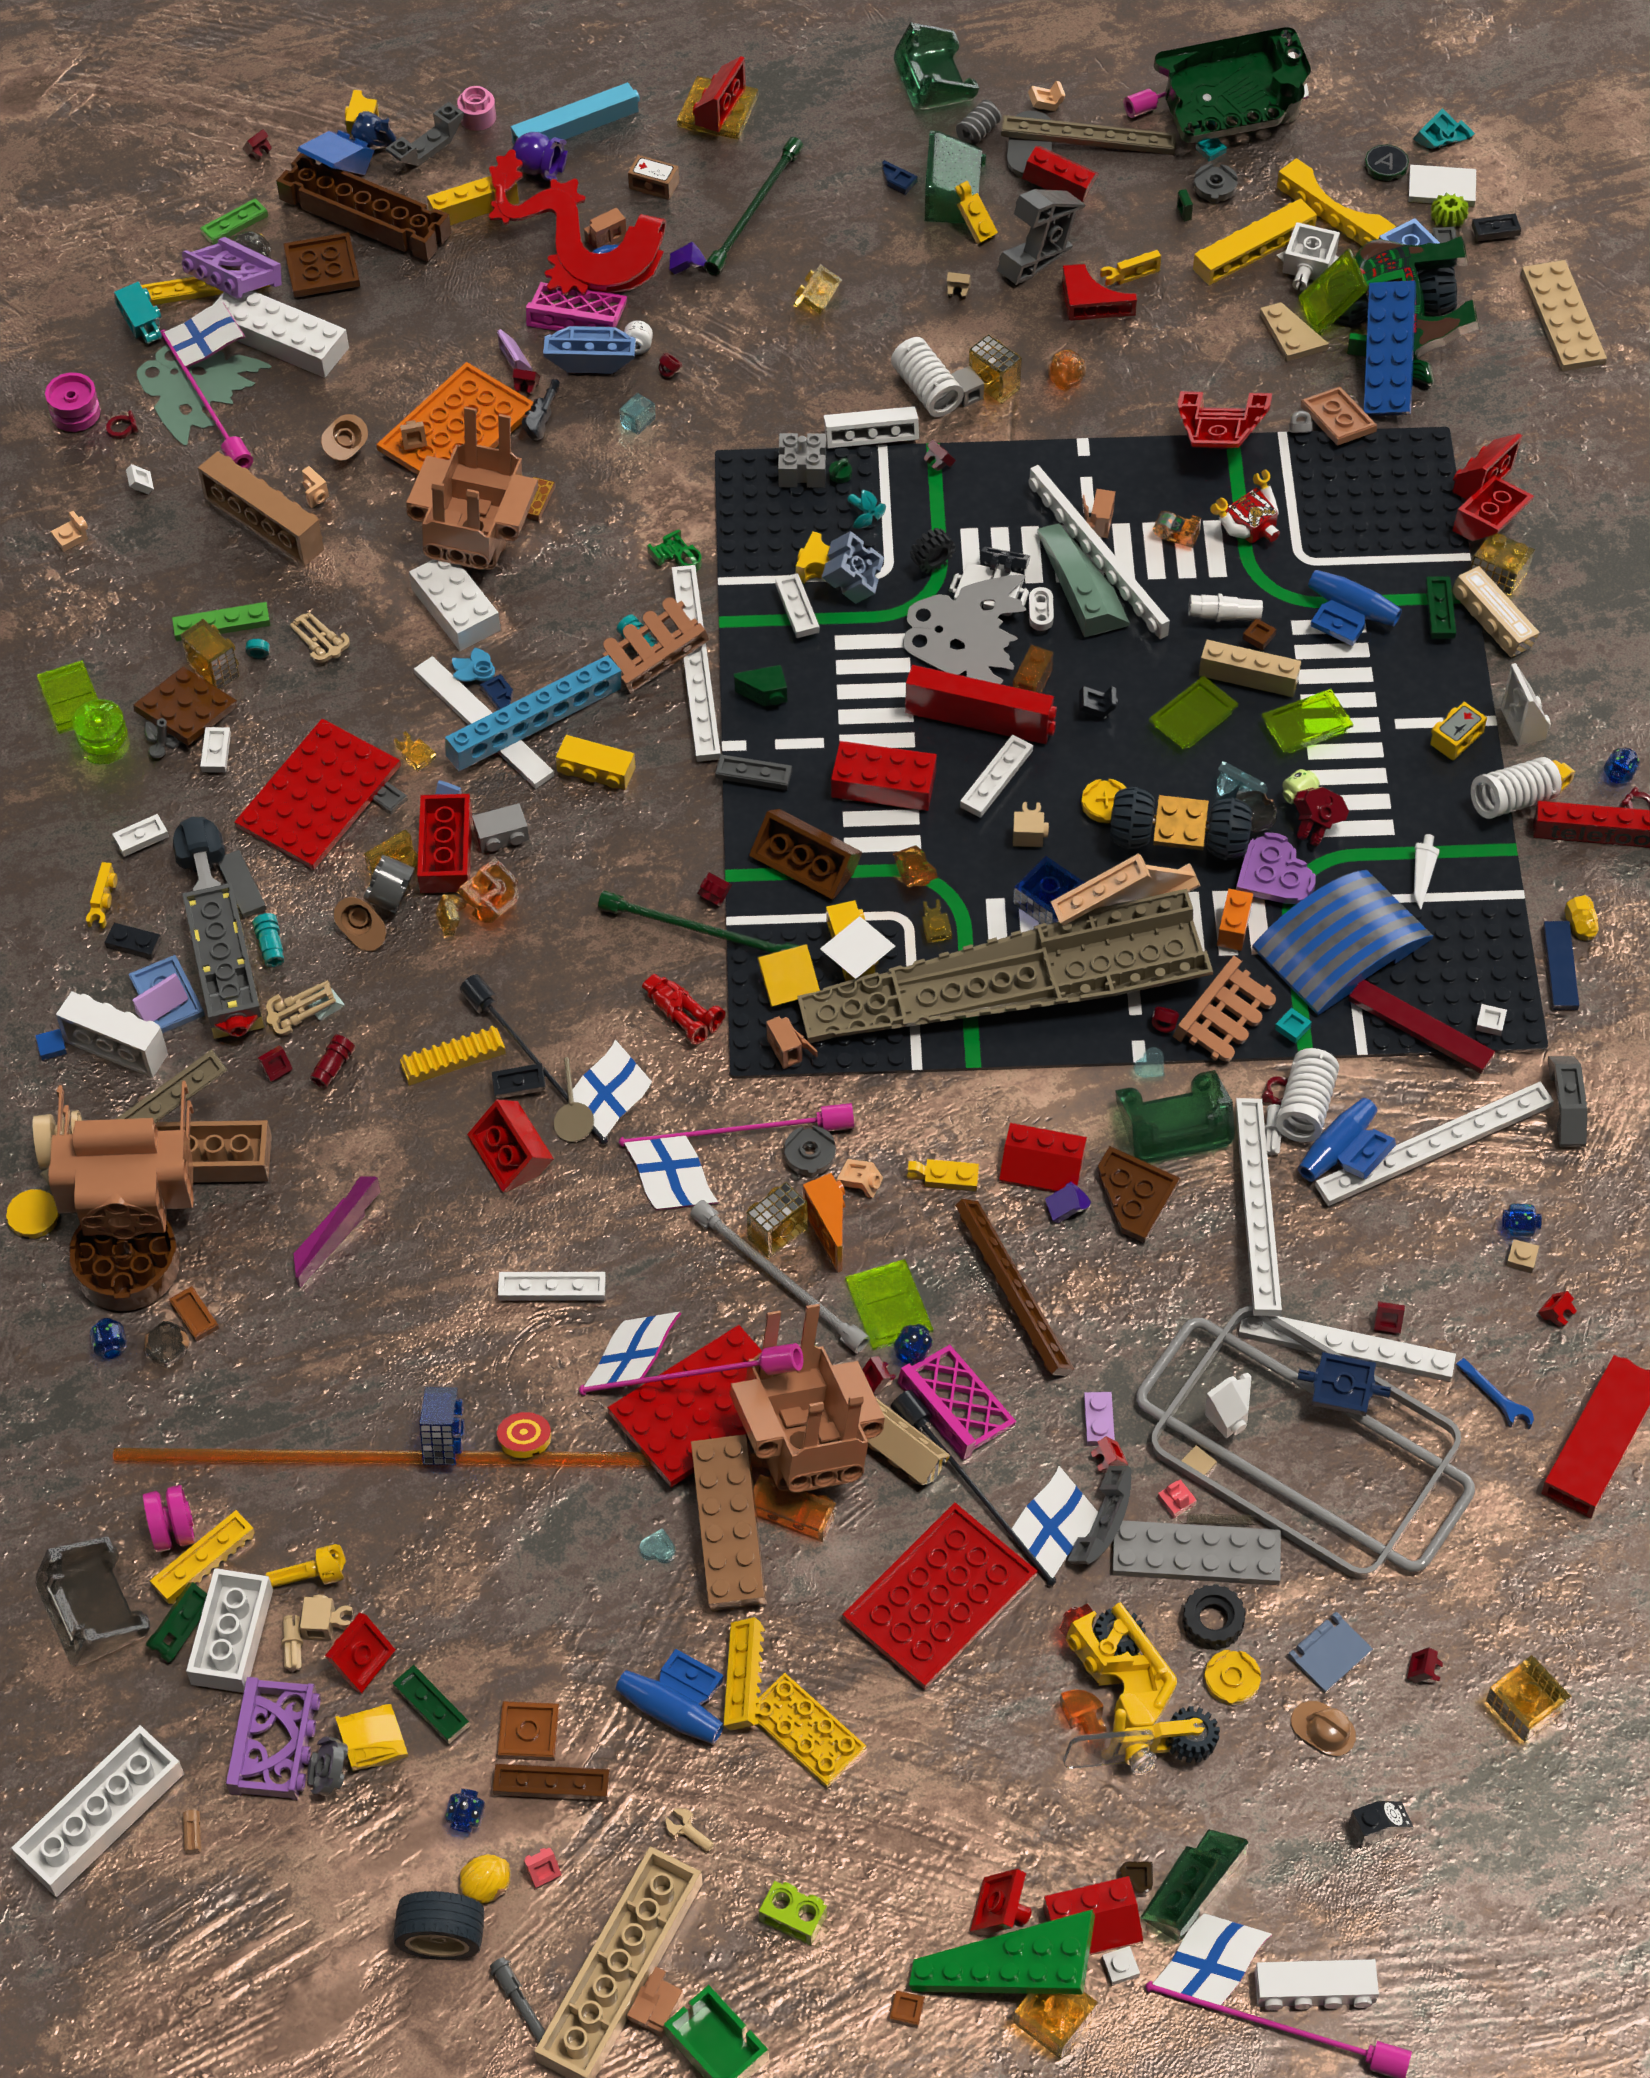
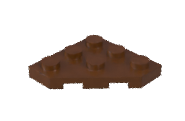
[1097,1146,1180,1243]

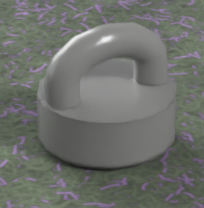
[1289,411,1312,433]

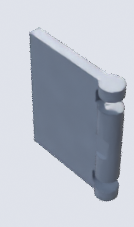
[1287,1612,1373,1693]

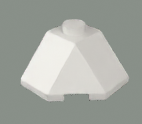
[1205,1373,1251,1439]

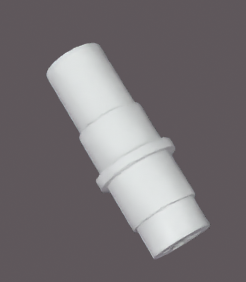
[1188,593,1263,622]

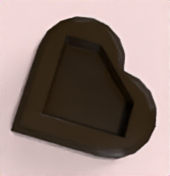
[1119,1861,1153,1897]

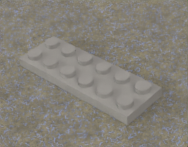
[1112,1520,1281,1585]

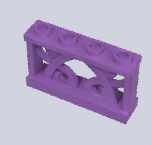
[182,237,282,299]
[226,1677,321,1800]

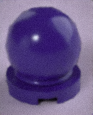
[512,131,568,182]

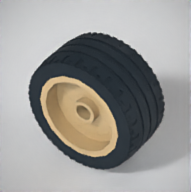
[394,1891,484,1960]

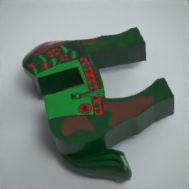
[1354,236,1479,387]

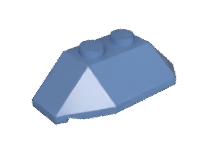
[543,326,636,374]

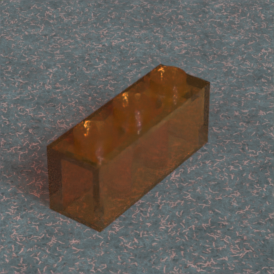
[754,1474,837,1542]

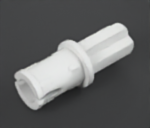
[1265,1104,1282,1156]

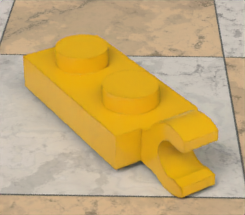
[954,181,998,244]
[1100,250,1161,285]
[86,862,118,929]
[907,1159,979,1191]

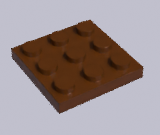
[283,232,360,298]
[133,667,237,746]

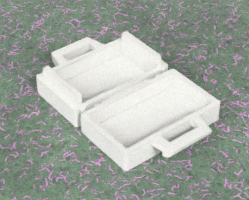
[949,562,1029,616]

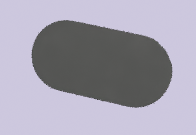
[1007,111,1052,178]

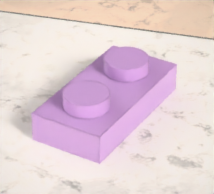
[1084,1392,1115,1446]

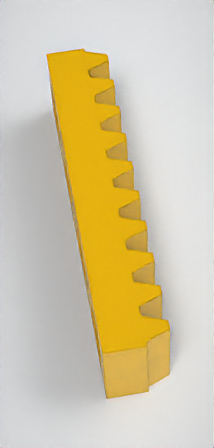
[400,1026,506,1086]
[150,1510,255,1604]
[724,1617,765,1731]

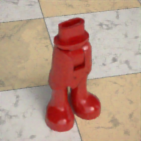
[642,974,726,1045]

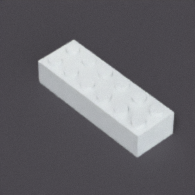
[213,291,349,378]
[11,1726,184,1897]

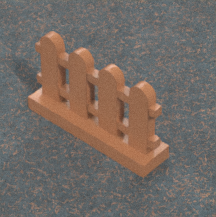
[603,598,709,694]
[1173,956,1276,1062]

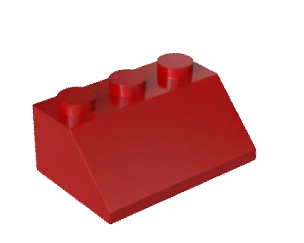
[692,56,746,132]
[1022,146,1099,202]
[1452,433,1523,500]
[1452,475,1534,541]
[467,1099,554,1192]
[999,1123,1087,1193]
[1043,1876,1143,1956]

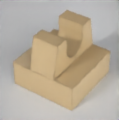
[947,272,971,298]

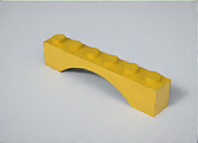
[1277,158,1396,246]

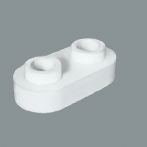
[1029,587,1054,631]

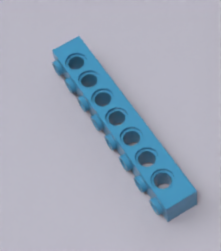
[445,655,621,771]

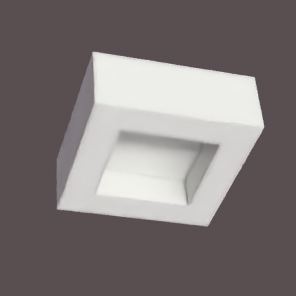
[126,464,154,494]
[1476,1004,1507,1036]
[1102,1946,1140,1986]

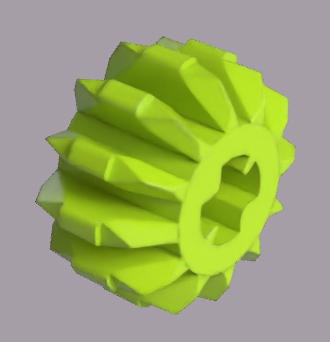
[1431,192,1469,227]

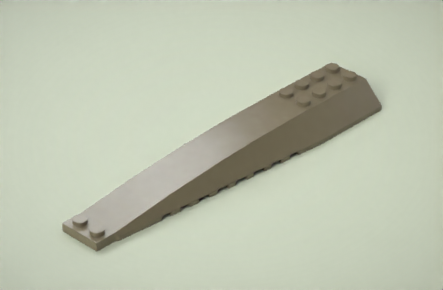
[797,889,1213,1043]

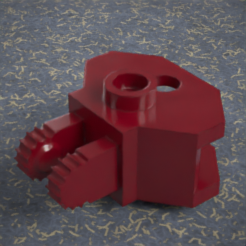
[1294,787,1349,846]

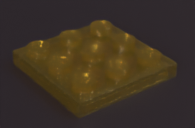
[677,76,759,140]

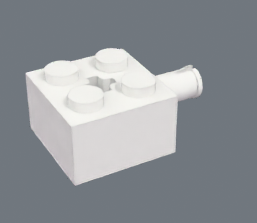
[1283,222,1340,291]

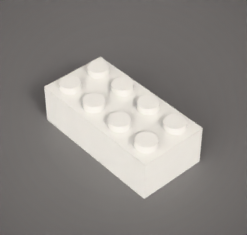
[409,559,501,651]
[56,991,168,1078]
[186,1568,273,1693]

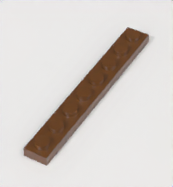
[955,1199,1075,1376]

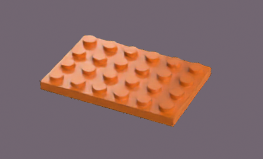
[376,362,533,475]

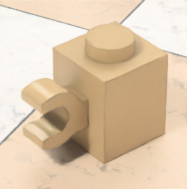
[1013,802,1049,847]
[300,1595,353,1641]

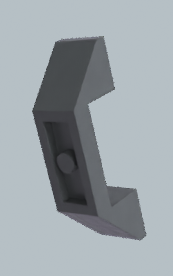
[386,102,464,166]
[1547,1056,1587,1147]

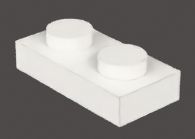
[200,727,231,772]
[112,814,169,857]

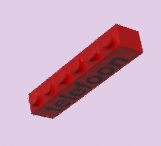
[1533,801,1650,848]

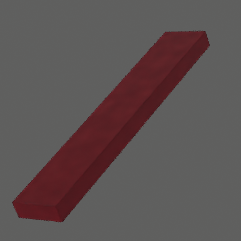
[1348,980,1495,1074]

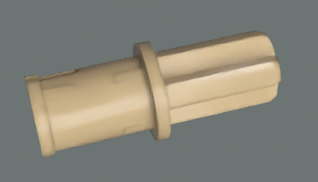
[281,1615,303,1672]

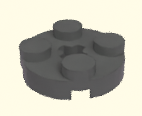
[1193,164,1238,205]
[784,1126,836,1178]
[307,1736,348,1796]

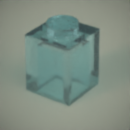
[619,393,656,435]

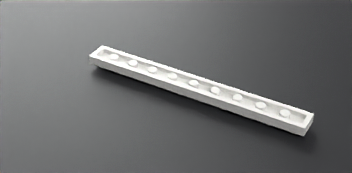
[1029,465,1170,639]
[672,565,721,762]
[1315,1082,1554,1206]
[1235,1098,1282,1316]

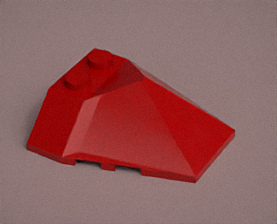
[1177,391,1272,449]

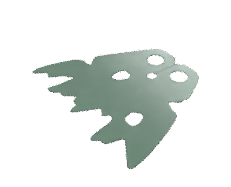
[136,345,272,445]

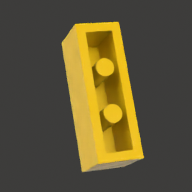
[556,735,636,790]
[826,900,879,981]

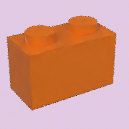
[1217,889,1253,951]

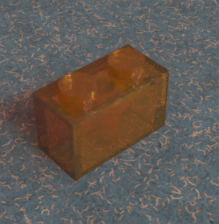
[1013,645,1054,693]

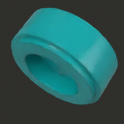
[245,639,270,659]

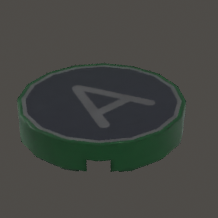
[1364,144,1409,181]

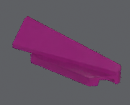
[294,1176,381,1288]

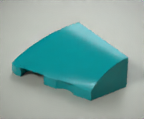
[1413,108,1475,149]

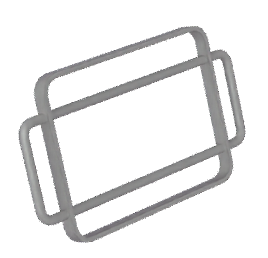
[1136,1306,1475,1579]

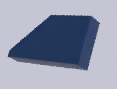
[882,160,918,195]
[480,674,514,711]

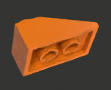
[803,1173,845,1273]

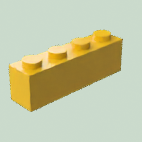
[427,176,519,225]

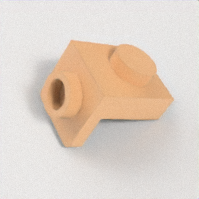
[1028,81,1065,111]

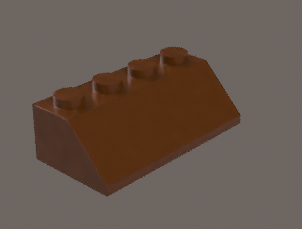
[749,809,863,899]

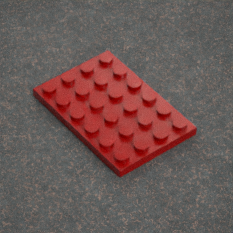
[234,718,401,870]
[607,1325,762,1487]
[842,1502,1038,1690]

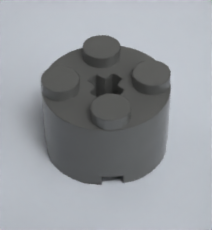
[363,855,415,913]

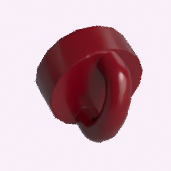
[659,353,682,378]
[1152,1007,1179,1033]

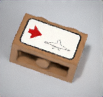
[628,155,679,200]

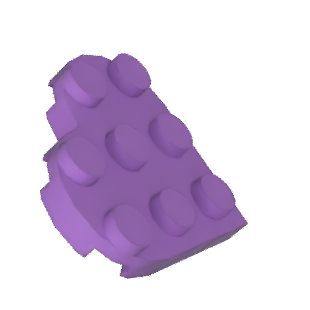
[1236,832,1315,904]

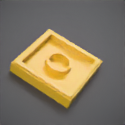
[757,944,820,1007]

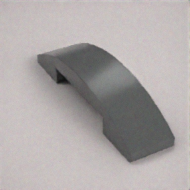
[1068,1466,1132,1564]

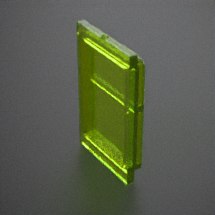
[37,660,105,734]
[1149,676,1238,749]
[1262,689,1354,753]

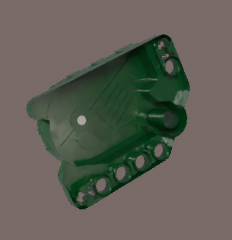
[1154,27,1311,143]

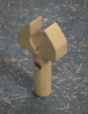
[665,1808,714,1852]

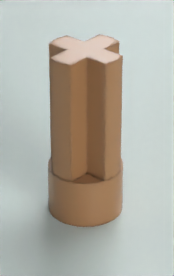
[183,1810,201,1854]

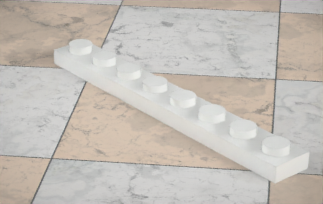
[1238,1316,1456,1382]

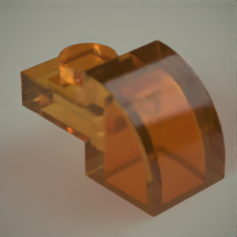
[893,845,938,887]
[1060,1690,1107,1750]

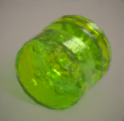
[73,699,130,765]

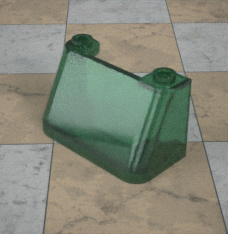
[894,22,980,110]
[924,131,986,223]
[1115,1070,1235,1163]

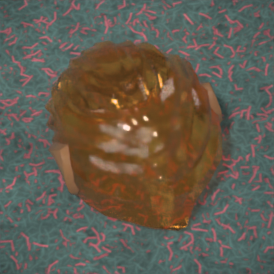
[1048,349,1086,392]

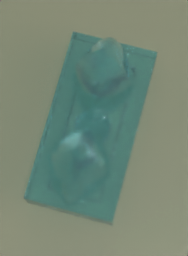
[1217,761,1268,806]

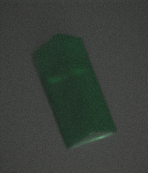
[1141,1829,1249,1943]

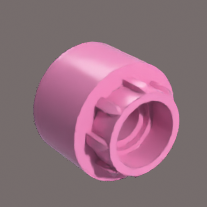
[457,86,496,131]

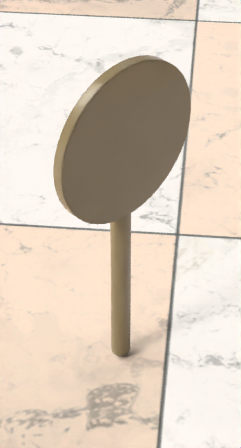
[554,1057,594,1142]

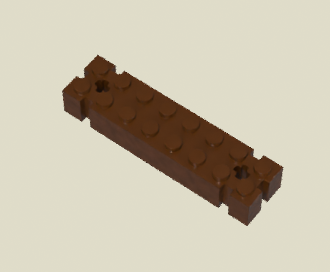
[276,153,451,262]

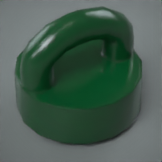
[829,458,852,483]

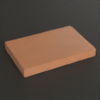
[1301,387,1377,445]

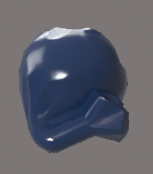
[351,111,397,150]

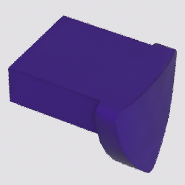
[669,242,706,275]
[1045,1182,1091,1223]

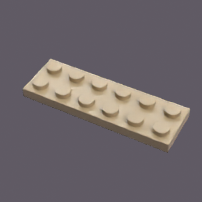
[1521,260,1607,371]

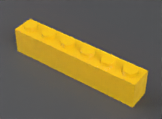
[1193,198,1317,285]

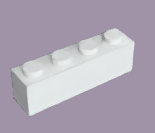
[824,406,919,448]
[1254,1959,1379,2010]

